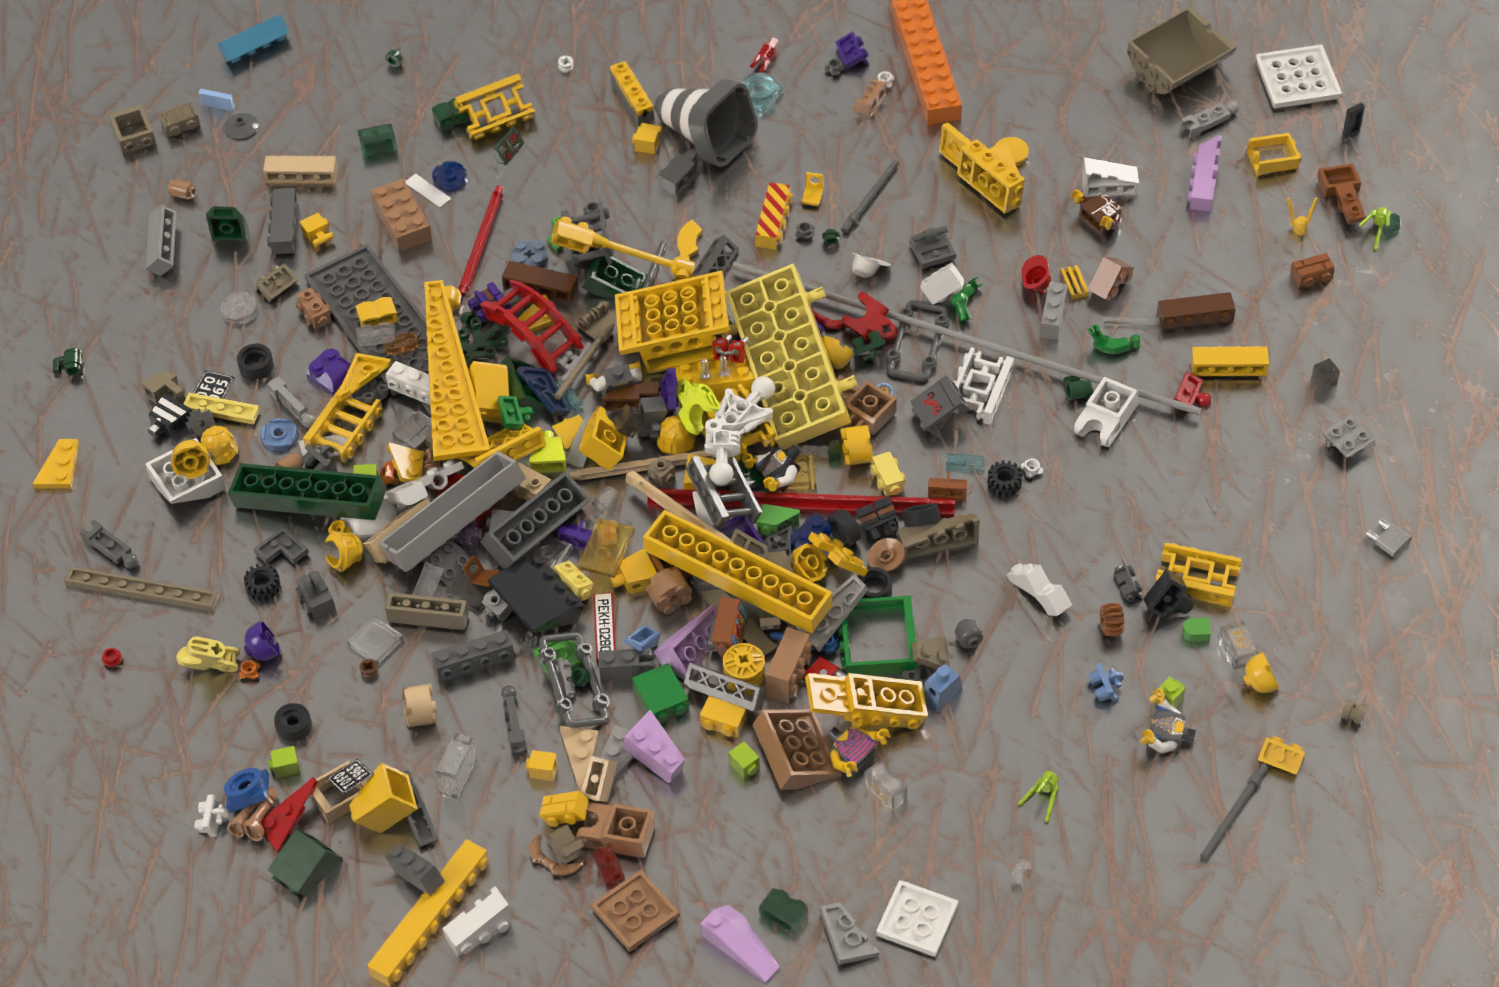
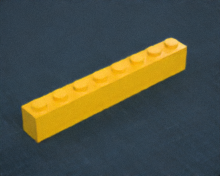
[367,839,489,987]

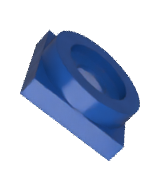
[224,768,270,813]

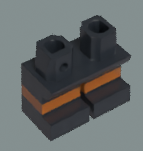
[856,496,899,541]

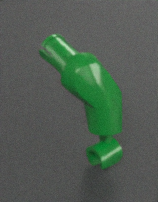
[951,277,983,322]
[1088,324,1140,354]

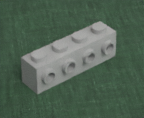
[146,204,176,277]

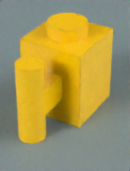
[632,123,663,154]
[300,213,334,247]

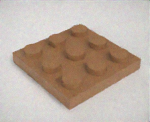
[591,870,680,952]

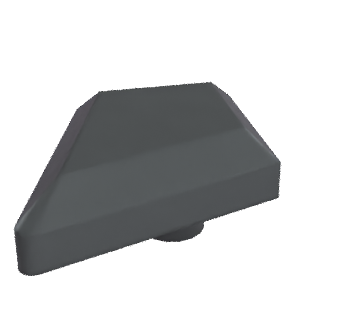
[766,525,792,553]

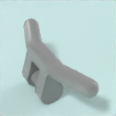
[555,343,592,383]

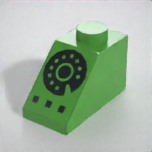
[757,504,800,536]

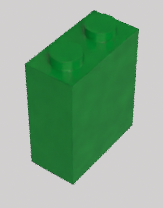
[632,663,689,723]

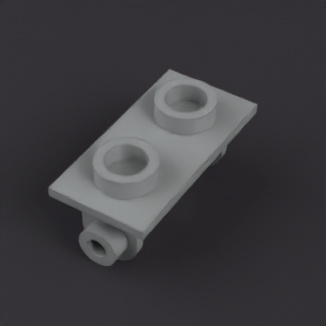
[553,657,575,702]

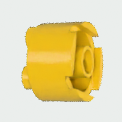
[840,425,873,466]

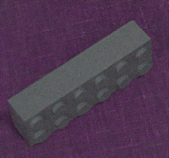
[480,471,591,570]

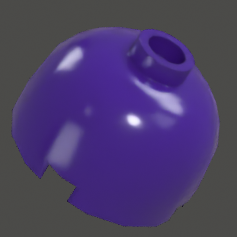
[244,621,281,661]

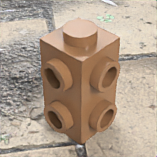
[295,287,332,330]

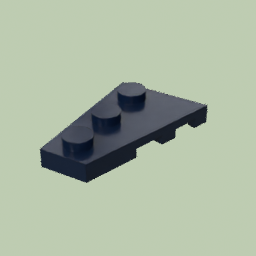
[516,366,570,416]

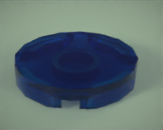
[432,161,467,191]

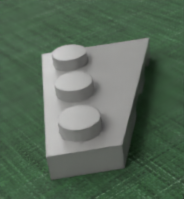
[600,725,635,782]
[819,903,880,964]

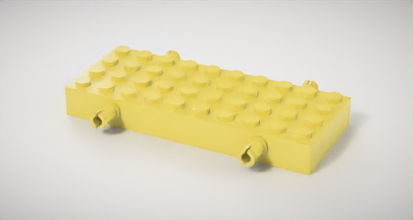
[721,263,858,450]

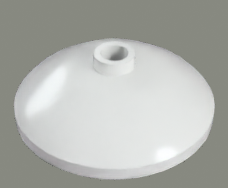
[340,493,398,538]

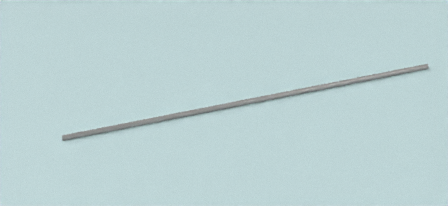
[732,262,1201,415]

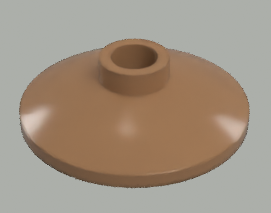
[867,538,905,572]

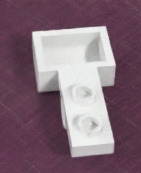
[386,459,464,505]

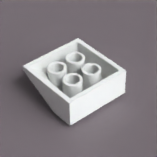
[145,438,226,504]

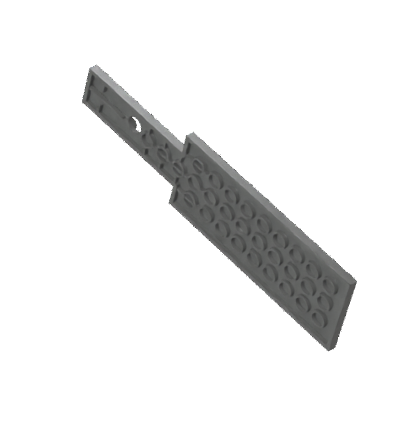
[304,244,493,438]

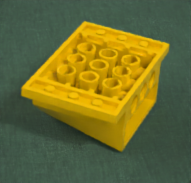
[615,271,730,374]

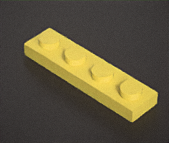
[184,393,260,425]

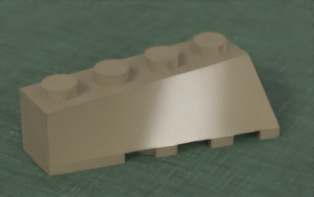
[898,513,980,559]

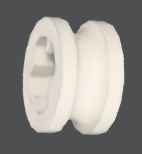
[558,56,574,72]

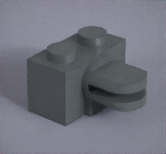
[295,571,336,619]

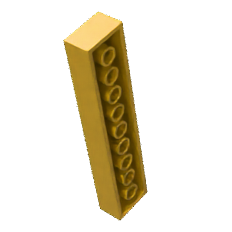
[643,510,832,634]

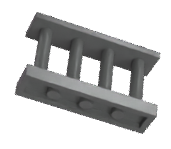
[561,201,614,274]
[686,456,762,529]

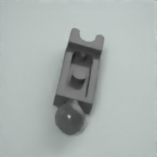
[80,520,139,569]
[501,686,527,754]

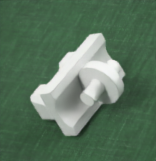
[194,794,229,837]

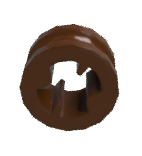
[359,659,378,679]

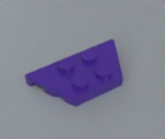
[659,368,679,417]

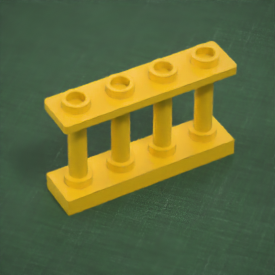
[303,386,383,464]

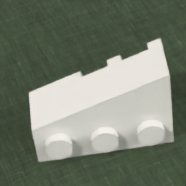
[1082,158,1139,197]
[443,886,512,957]

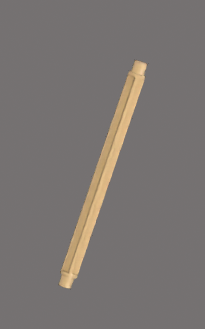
[570,450,716,481]

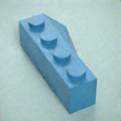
[217,14,290,63]

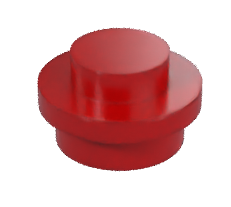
[102,648,122,667]

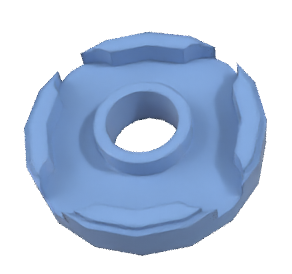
[260,418,298,451]

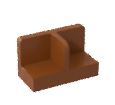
[928,471,967,500]

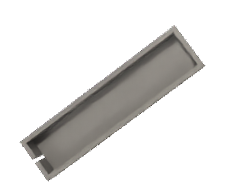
[378,451,526,572]

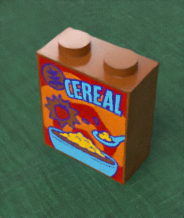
[711,597,749,658]

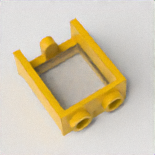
[1246,133,1302,177]

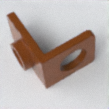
[462,555,499,587]

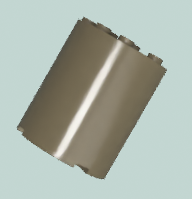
[1127,6,1237,94]

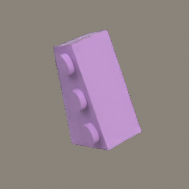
[622,710,685,784]

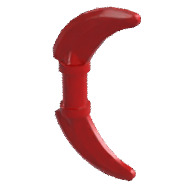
[810,305,844,329]

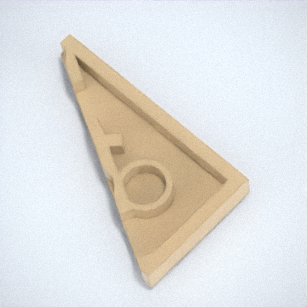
[559,726,599,792]

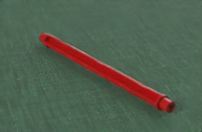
[458,185,503,297]

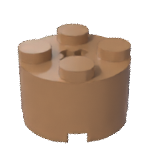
[646,568,692,615]

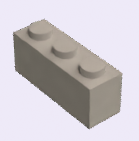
[1040,282,1068,340]

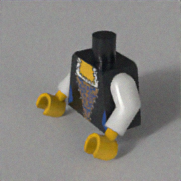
[742,445,801,493]

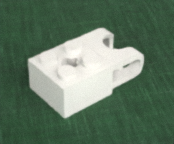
[1074,377,1138,447]

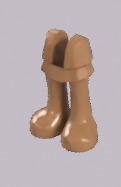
[227,787,278,841]

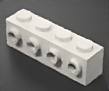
[386,361,430,405]

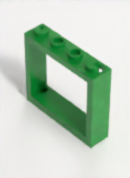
[838,595,918,676]

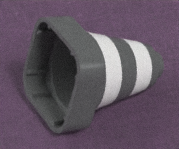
[654,79,758,167]

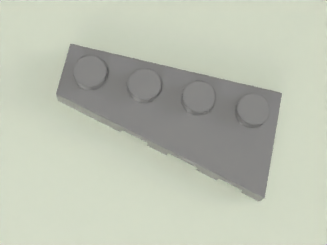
[794,574,868,652]

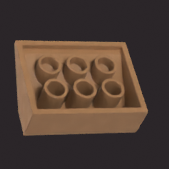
[753,709,842,790]

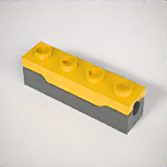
[610,61,654,126]

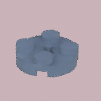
[511,240,548,267]

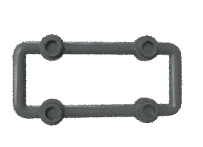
[886,300,949,382]
[538,632,610,728]

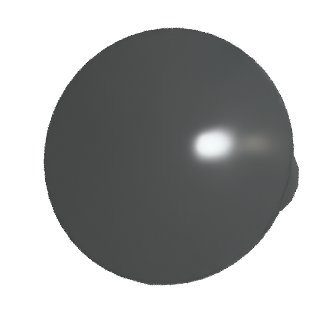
[352,378,389,404]

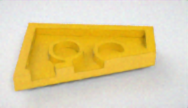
[32,439,79,489]

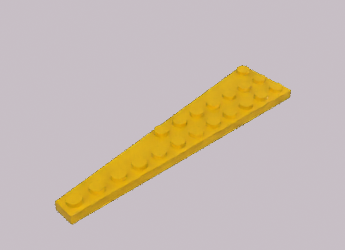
[424,280,490,461]

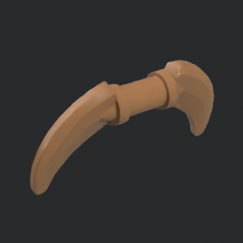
[529,834,584,876]

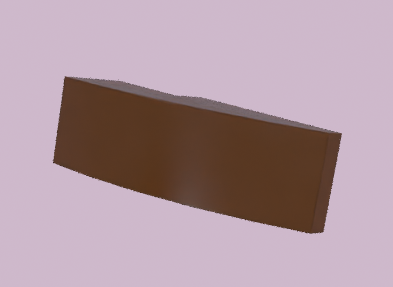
[602,382,660,411]

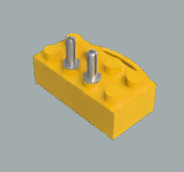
[675,356,754,407]

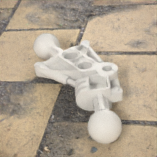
[704,376,775,486]

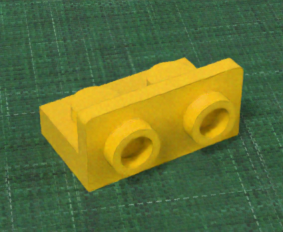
[1258,736,1306,776]

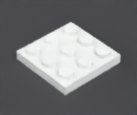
[876,880,958,957]

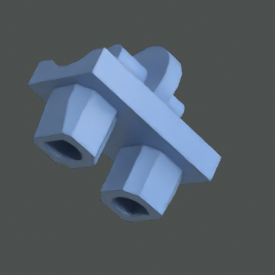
[1088,662,1124,702]

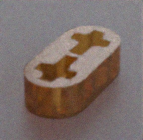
[384,332,419,355]

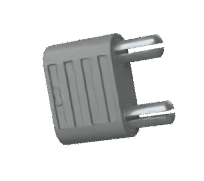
[1366,518,1412,558]

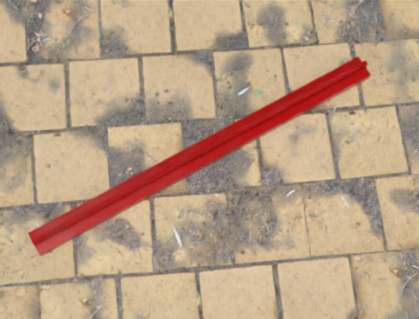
[647,488,955,519]

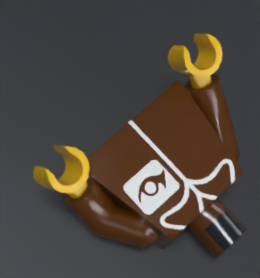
[1070,190,1124,236]

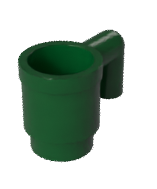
[52,348,83,376]
[1063,376,1093,401]

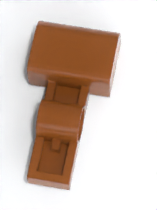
[1318,163,1366,224]

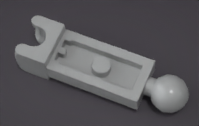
[1181,100,1239,139]
[267,377,316,428]

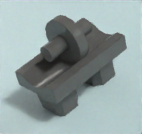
[302,444,337,472]

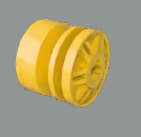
[723,643,765,697]

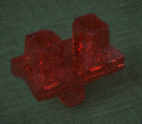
[591,843,625,886]

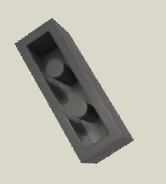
[385,843,445,896]

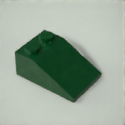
[582,256,648,299]

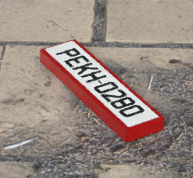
[593,593,616,663]

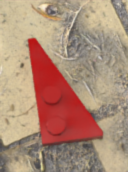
[260,777,318,853]

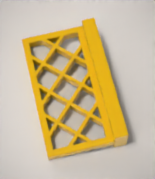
[459,424,546,468]

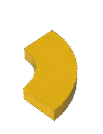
[677,220,703,258]

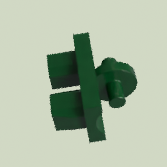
[852,330,886,363]

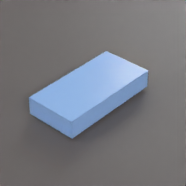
[198,89,235,112]

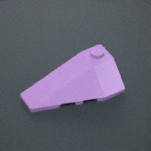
[654,605,718,680]
[700,905,780,983]

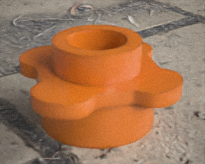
[239,660,260,679]

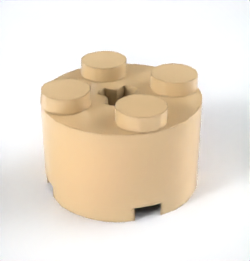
[401,684,436,727]

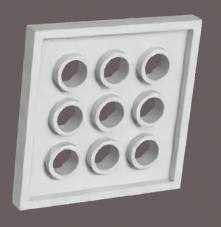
[1255,45,1342,108]

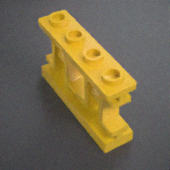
[453,73,535,140]
[703,384,776,461]
[1155,543,1242,607]

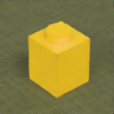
[525,750,558,781]

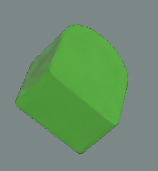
[1182,617,1211,642]

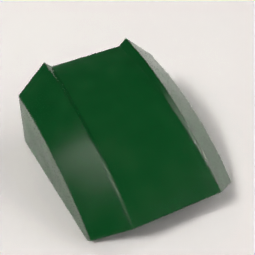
[206,206,249,241]

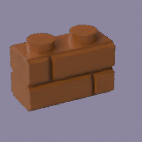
[1290,253,1335,288]

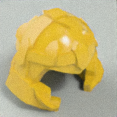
[657,415,697,455]
[201,426,238,465]
[325,531,364,573]

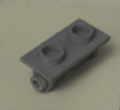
[1114,560,1143,602]

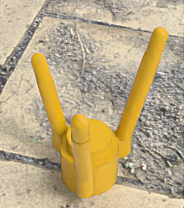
[1287,198,1318,235]

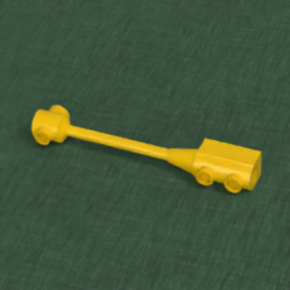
[551,217,695,281]

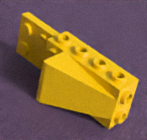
[939,122,1025,214]
[805,673,928,731]

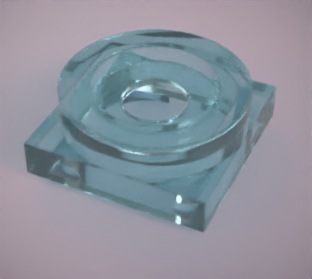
[742,73,783,112]

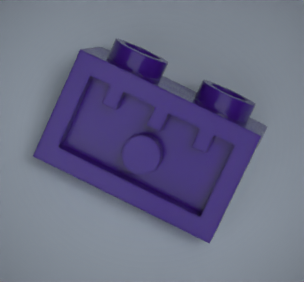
[835,31,869,69]

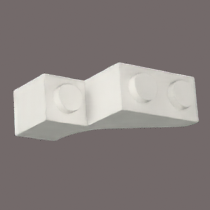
[1006,563,1072,616]

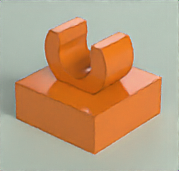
[379,461,400,486]

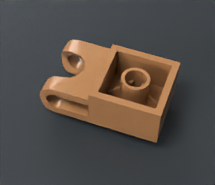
[575,803,656,858]

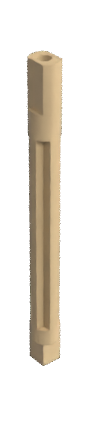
[626,471,734,544]

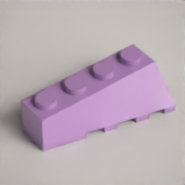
[1187,135,1222,212]

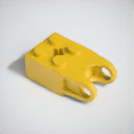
[579,406,628,471]

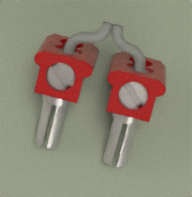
[712,334,749,363]

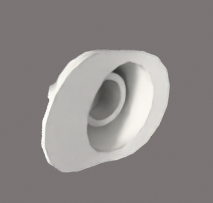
[852,252,891,278]

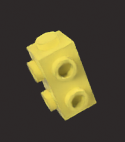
[870,452,906,496]
[553,561,593,601]

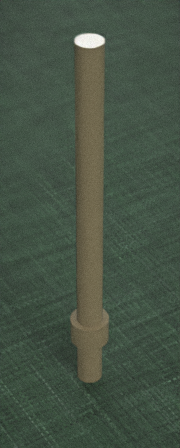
[554,321,615,400]

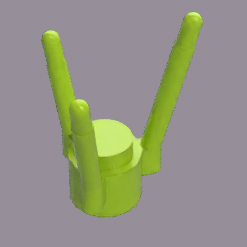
[1359,207,1391,250]
[1018,771,1059,823]

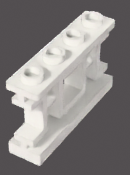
[951,347,1014,425]

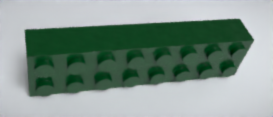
[228,463,387,520]

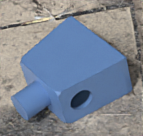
[924,665,963,713]

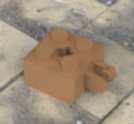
[843,380,897,436]

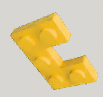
[808,532,868,577]

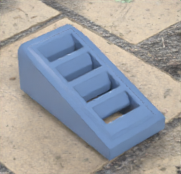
[624,625,661,651]

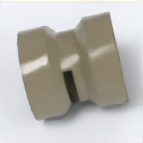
[1341,699,1367,725]

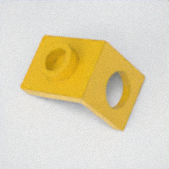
[802,172,824,206]

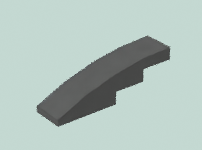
[403,770,439,848]

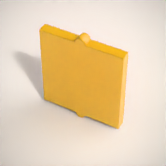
[552,414,583,451]

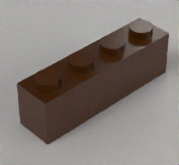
[502,261,579,304]
[1157,292,1236,329]

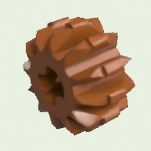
[1099,603,1125,637]

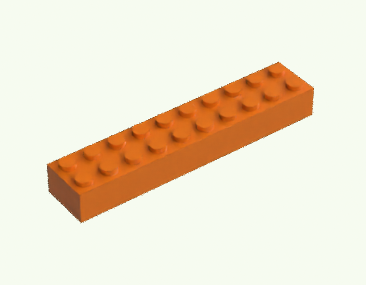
[889,0,962,125]

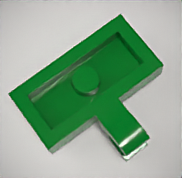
[497,396,533,429]

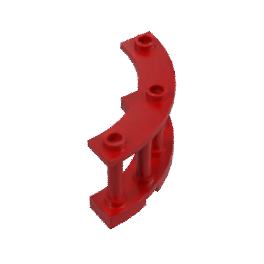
[480,280,584,373]

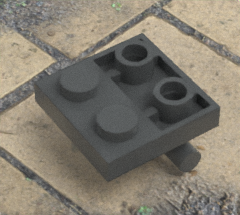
[909,226,956,269]

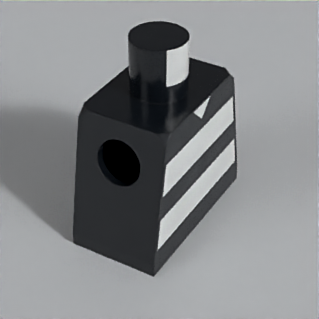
[148,393,192,438]

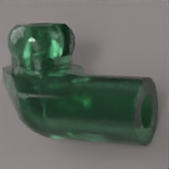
[1383,213,1401,237]

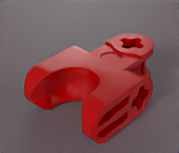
[841,291,897,342]

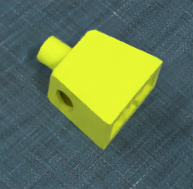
[529,430,567,473]

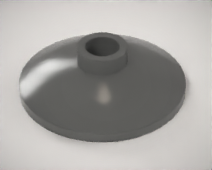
[224,113,259,140]

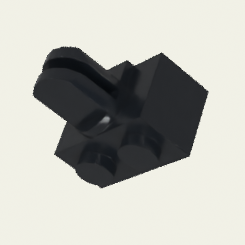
[1143,568,1194,618]

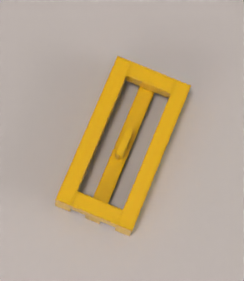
[1060,265,1089,300]

